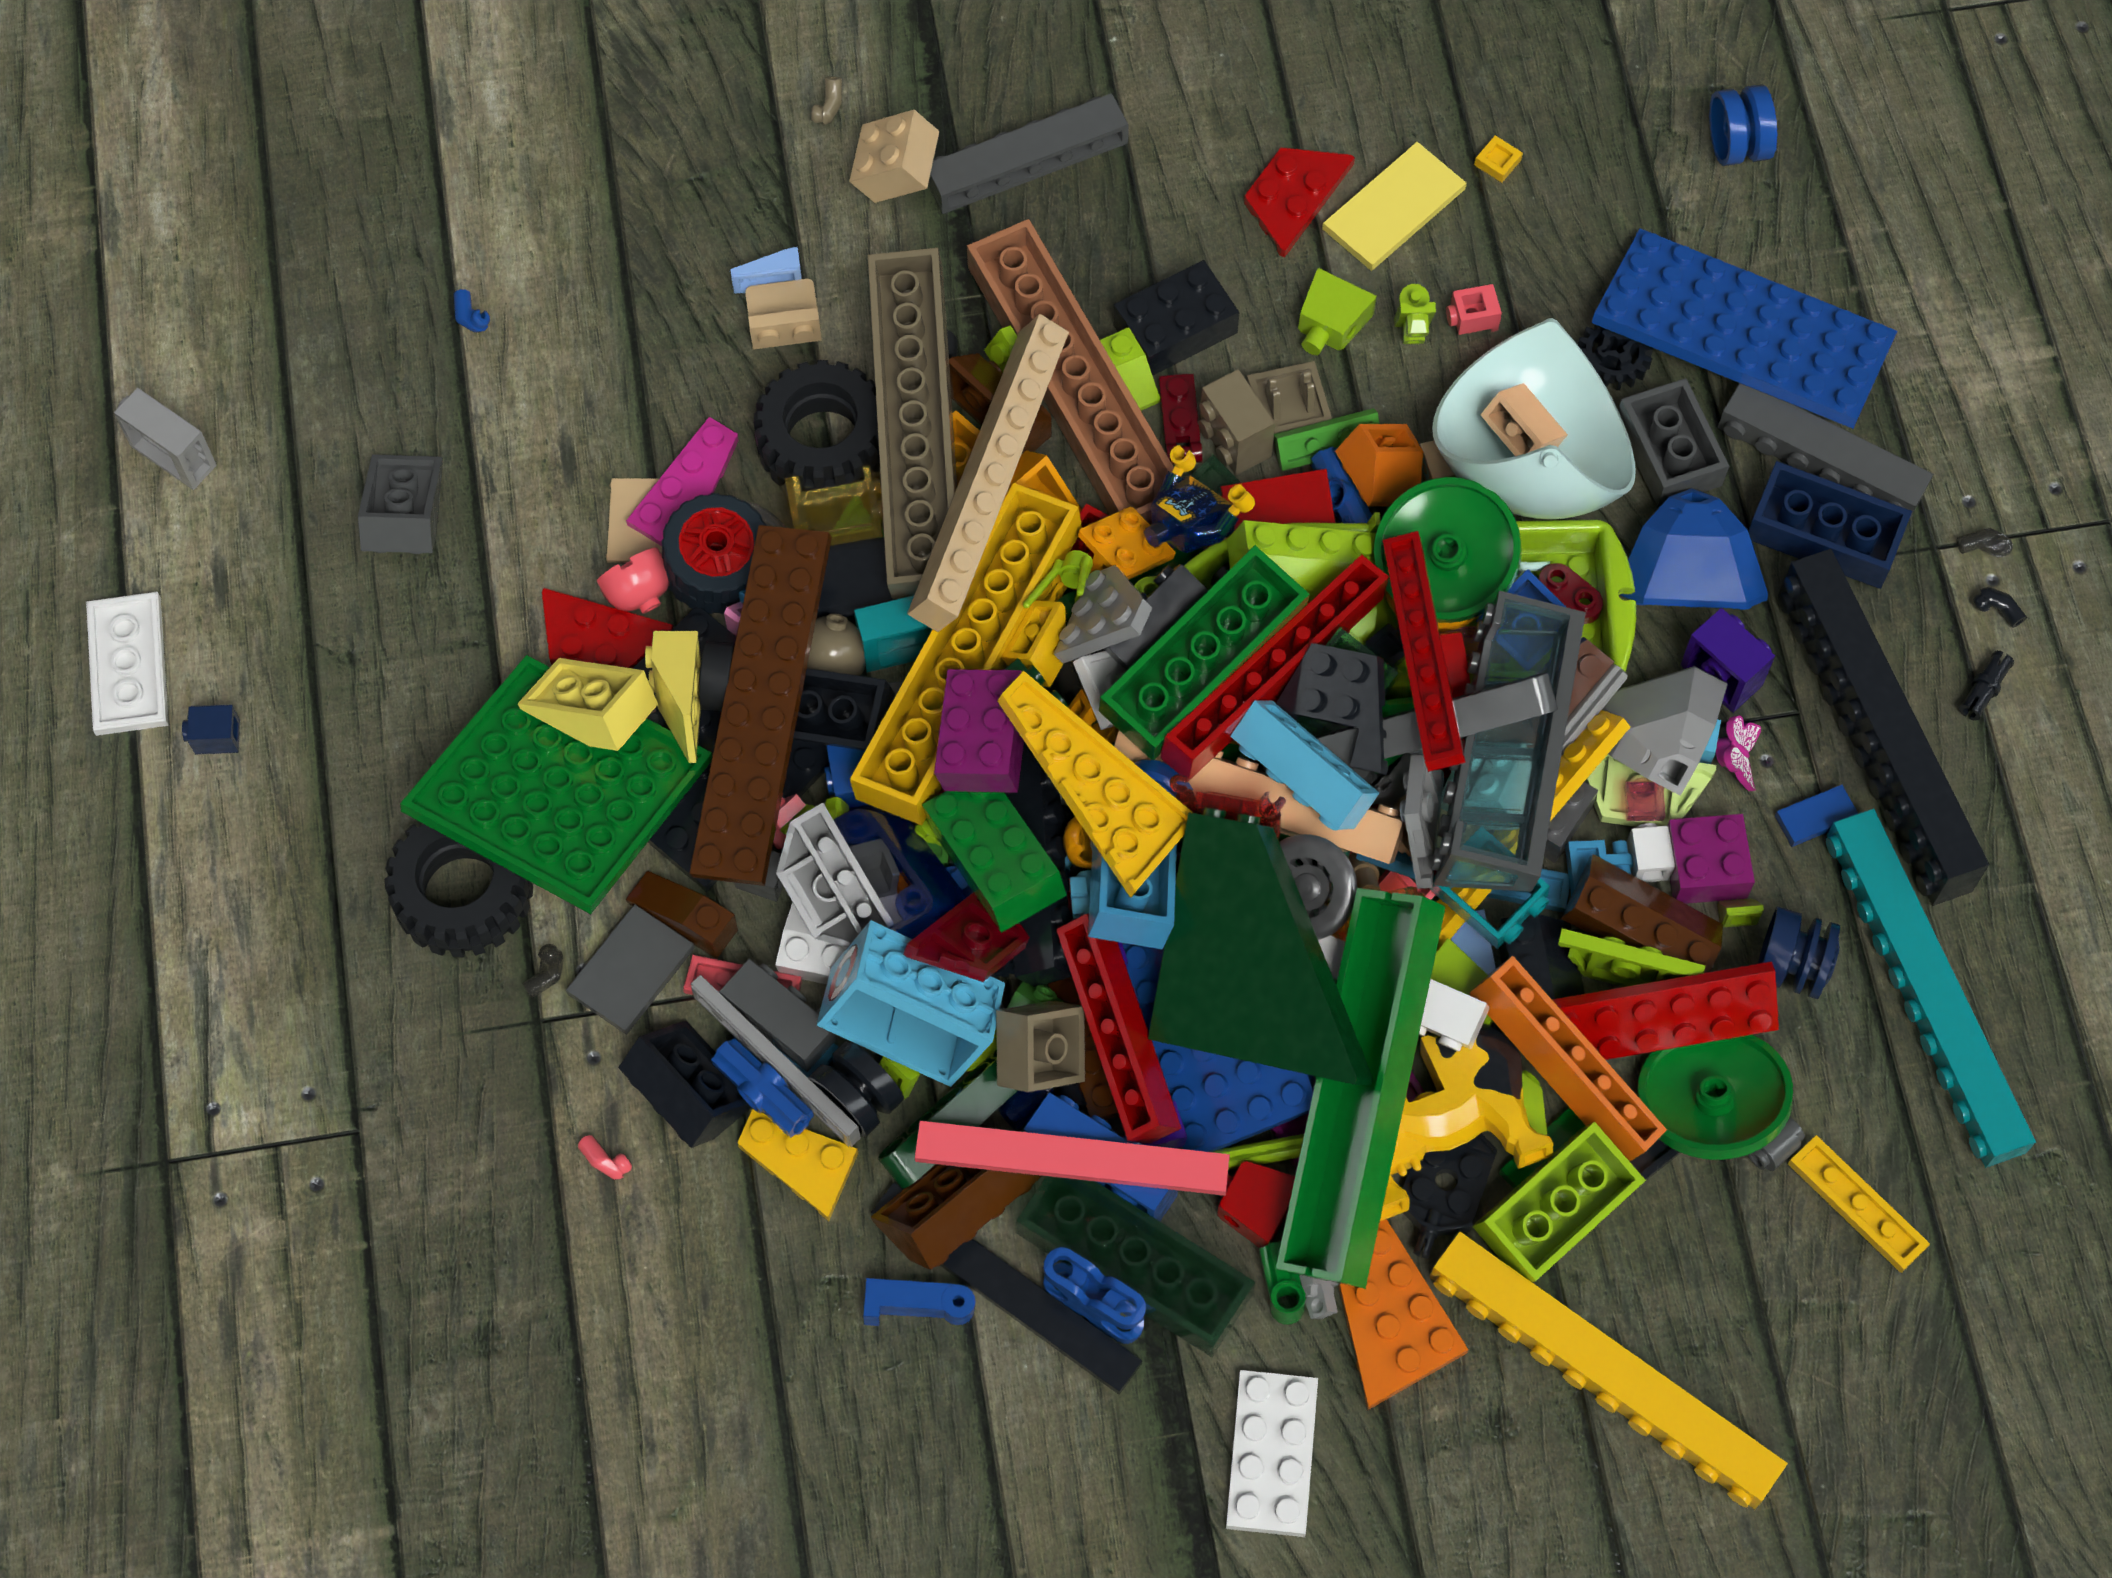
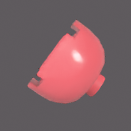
[597,547,669,614]

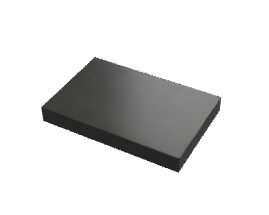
[566,904,695,1035]

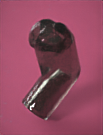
[1956,528,2013,557]

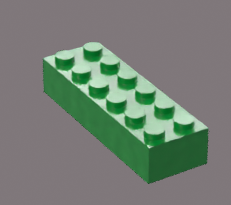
[1099,545,1310,760]

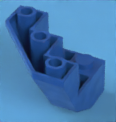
[1620,488,1768,610]

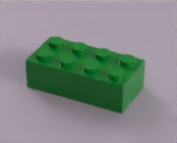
[922,791,1067,933]

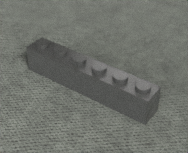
[928,93,1129,214]
[1718,383,1934,522]

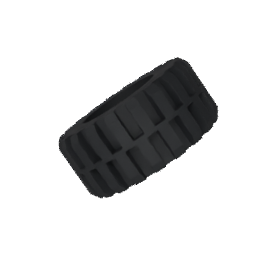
[753,360,880,500]
[384,824,533,957]

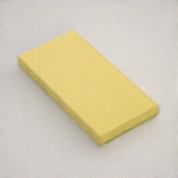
[1322,142,1467,271]

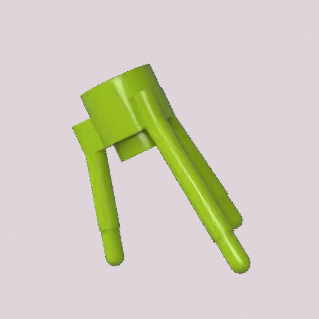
[1023,550,1093,608]

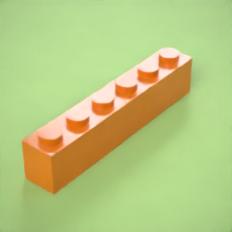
[1469,956,1667,1161]

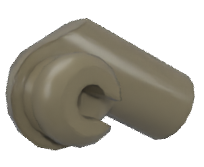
[811,76,842,125]

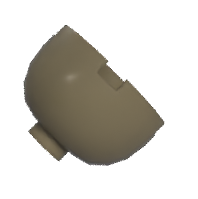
[807,614,866,676]

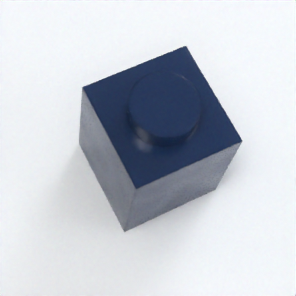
[182,705,240,755]

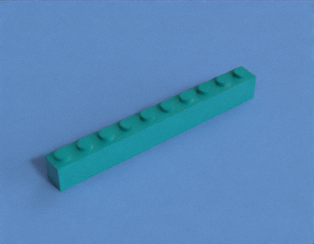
[1826,809,2036,1168]

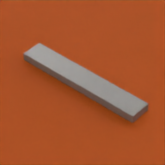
[691,975,861,1147]

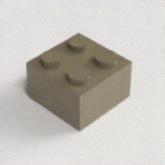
[1198,369,1275,476]
[996,1000,1085,1092]

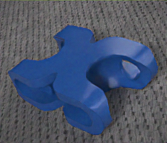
[1043,1247,1146,1344]

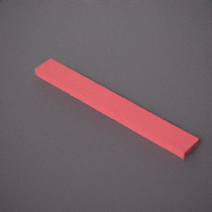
[915,1121,1230,1196]

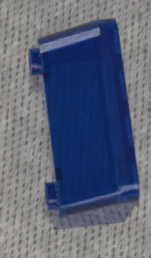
[834,809,967,939]

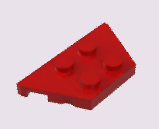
[1244,147,1355,258]
[542,588,674,669]

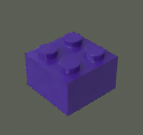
[1680,608,1775,713]

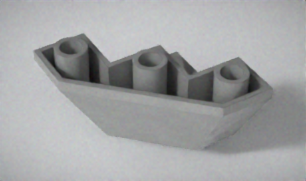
[1602,666,1727,796]

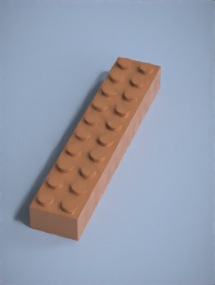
[967,219,1189,525]

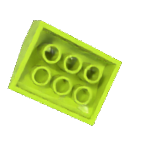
[1227,520,1377,649]

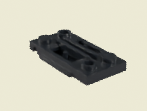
[816,537,893,619]

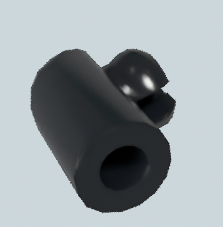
[1973,587,2027,628]

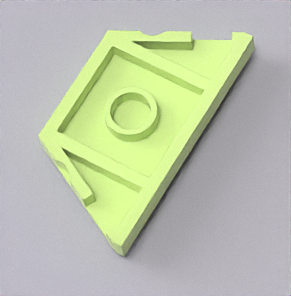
[1584,754,1717,827]

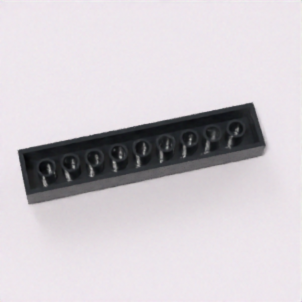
[1778,549,1990,906]

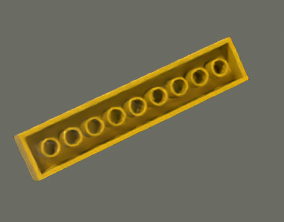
[850,483,1082,826]

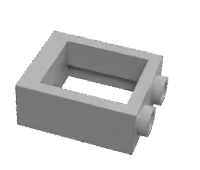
[114,387,217,490]

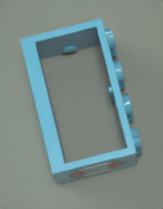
[816,920,1005,1087]

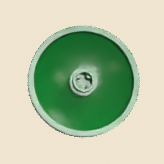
[1374,477,1522,623]
[1638,1035,1793,1160]

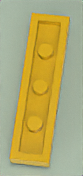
[1788,1135,1930,1273]

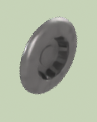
[1279,834,1357,940]

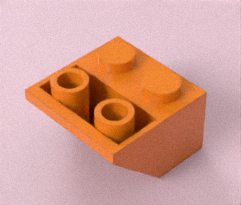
[1335,424,1424,507]

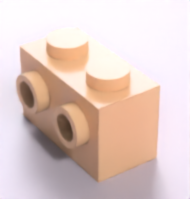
[1480,383,1568,456]

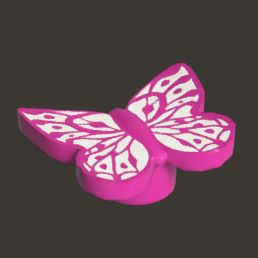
[1716,715,1761,791]

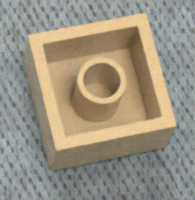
[849,109,939,203]

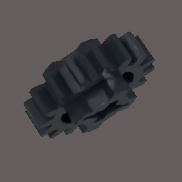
[1578,325,1653,391]

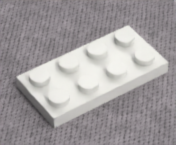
[1226,1370,1318,1537]

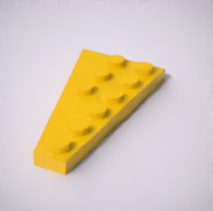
[997,671,1193,898]

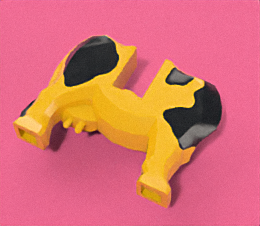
[1380,1023,1553,1221]

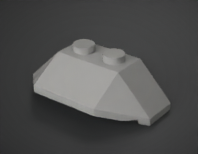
[776,803,899,947]

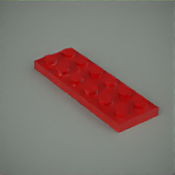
[1553,962,1779,1060]

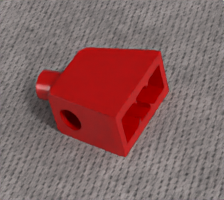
[1217,1161,1295,1248]

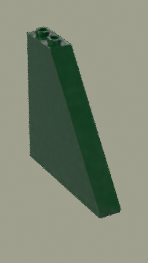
[1148,807,1373,1085]

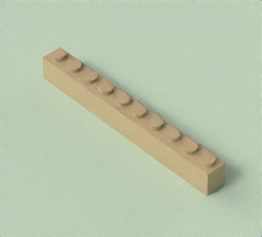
[907,314,1069,632]

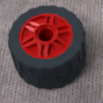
[662,493,767,614]

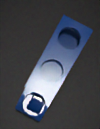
[863,1278,976,1326]

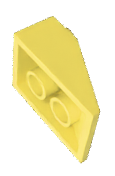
[645,631,701,763]
[518,658,658,751]

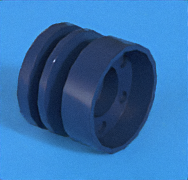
[1758,906,1840,999]

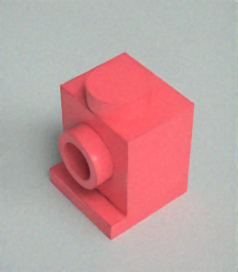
[1446,284,1502,335]

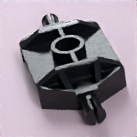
[1403,1133,1498,1258]

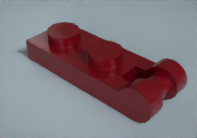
[1159,374,1202,465]

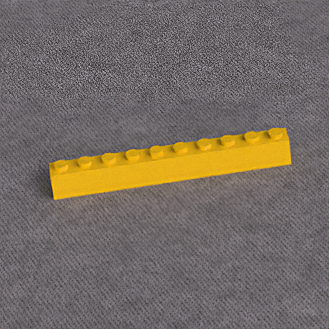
[1430,1232,1788,1509]

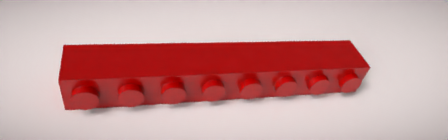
[1160,554,1389,781]

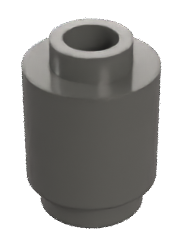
[1748,1117,1805,1171]

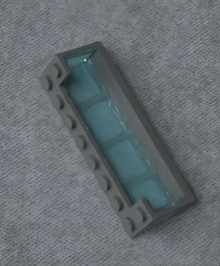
[1431,590,1586,892]

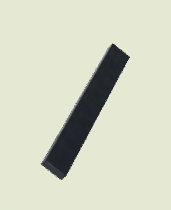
[871,1183,1142,1395]

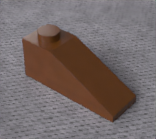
[626,871,738,959]

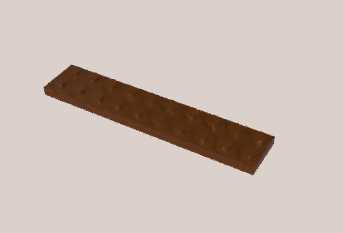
[690,525,832,886]

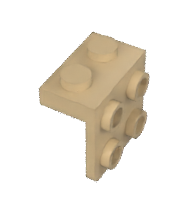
[745,279,822,349]

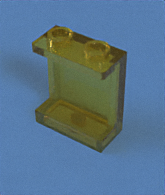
[785,465,883,546]

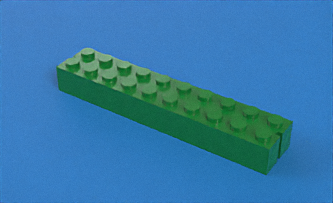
[1276,888,1446,1289]

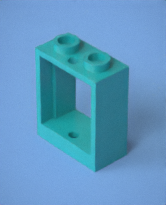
[854,595,932,673]
[1430,827,1550,949]

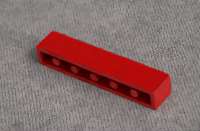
[1056,914,1182,1144]

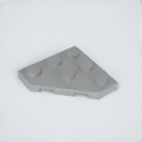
[1054,565,1152,663]

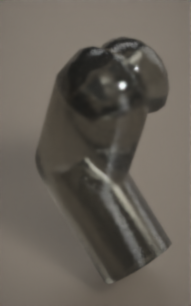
[522,944,564,999]

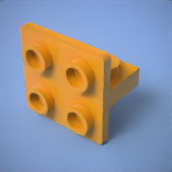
[1078,507,1176,580]

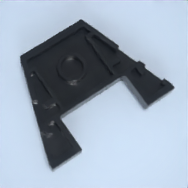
[1276,643,1388,775]

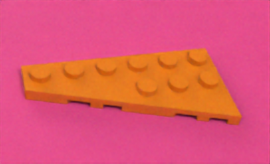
[1338,1219,1469,1410]

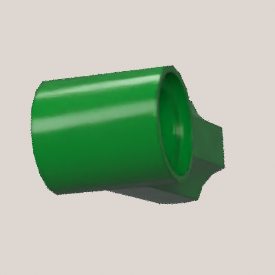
[1259,1241,1305,1324]

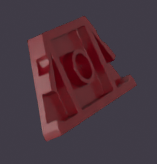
[903,892,1030,982]

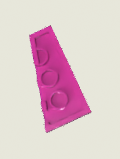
[626,417,739,546]

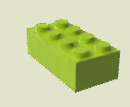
[1472,1122,1646,1282]

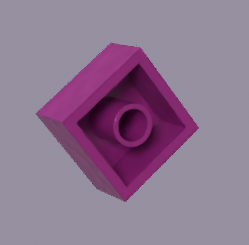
[1667,814,1755,904]

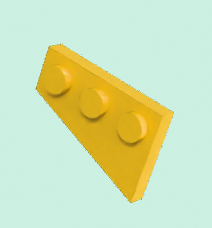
[737,1109,858,1221]

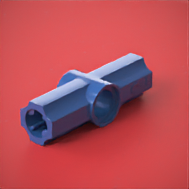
[1311,447,1372,523]
[711,1038,814,1138]

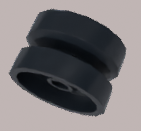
[808,1040,904,1138]

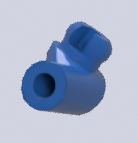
[453,289,490,333]

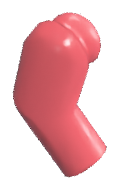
[578,1135,632,1180]

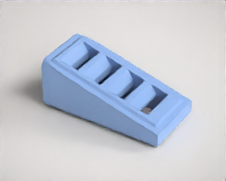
[731,247,802,294]

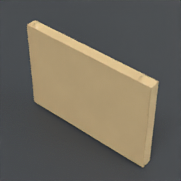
[606,478,662,563]

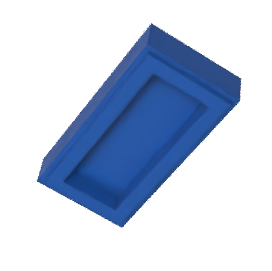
[1775,785,1858,847]

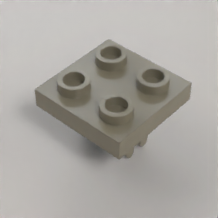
[1247,361,1332,434]

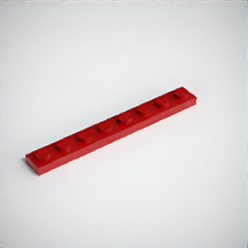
[1383,531,1466,772]

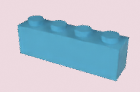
[1230,700,1379,831]

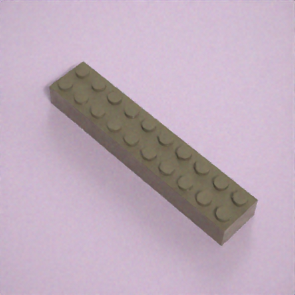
[868,248,957,600]

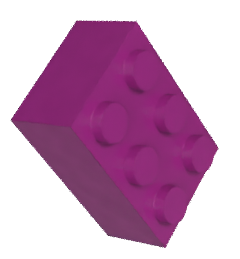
[934,669,1024,793]

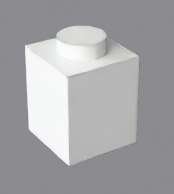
[1627,823,1675,882]

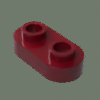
[1539,563,1603,624]

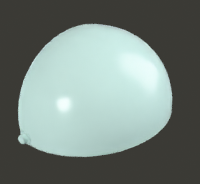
[1432,318,1636,519]

